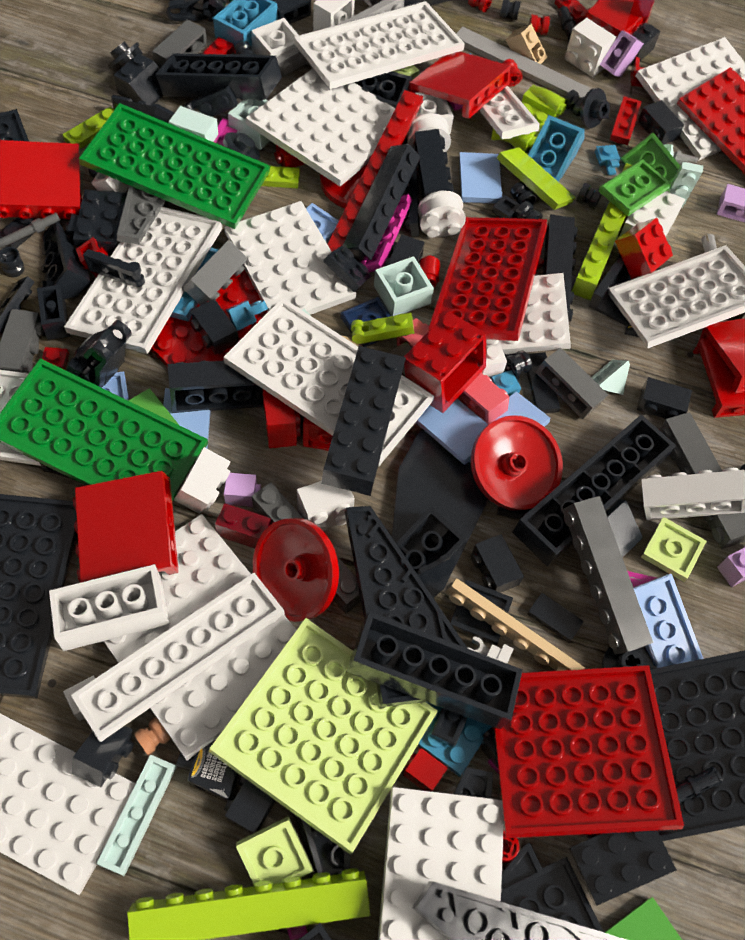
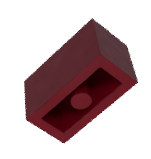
[215,503,271,549]

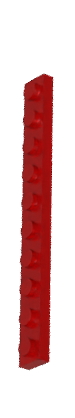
[327,90,423,252]

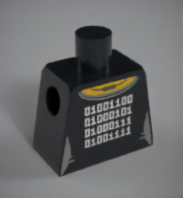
[176,743,239,802]

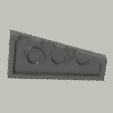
[117,185,166,244]

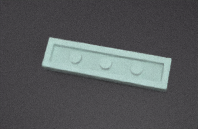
[97,755,176,876]

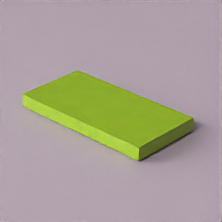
[497,147,576,210]

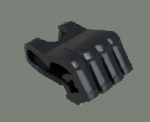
[166,0,227,22]
[66,320,132,388]

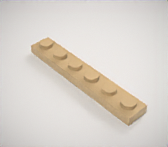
[444,578,585,671]

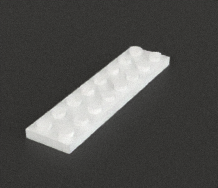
[71,573,284,742]

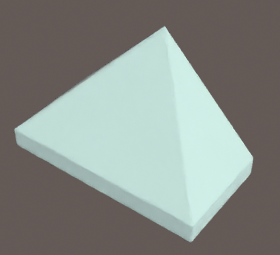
[591,359,630,395]

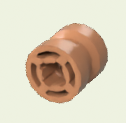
[133,717,171,756]

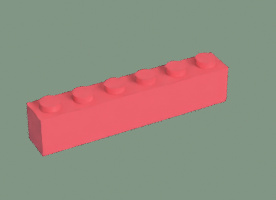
[397,318,509,425]

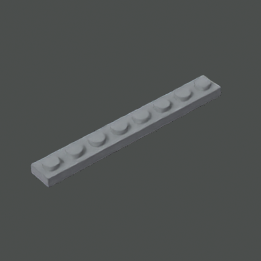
[277,0,404,77]

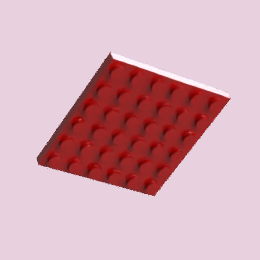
[494,665,684,838]

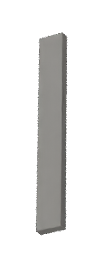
[456,27,590,97]

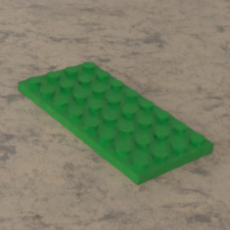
[79,103,270,229]
[0,358,208,501]

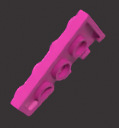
[362,194,412,272]

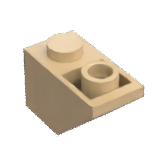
[505,24,547,64]

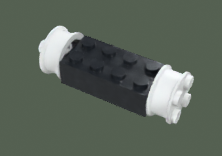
[406,113,466,238]

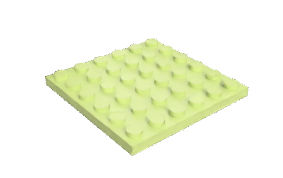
[209,618,438,854]

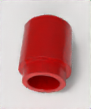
[419,255,440,288]

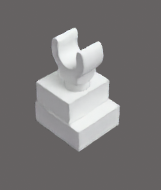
[468,637,513,663]

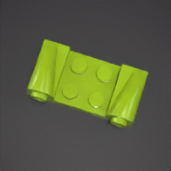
[491,84,567,153]

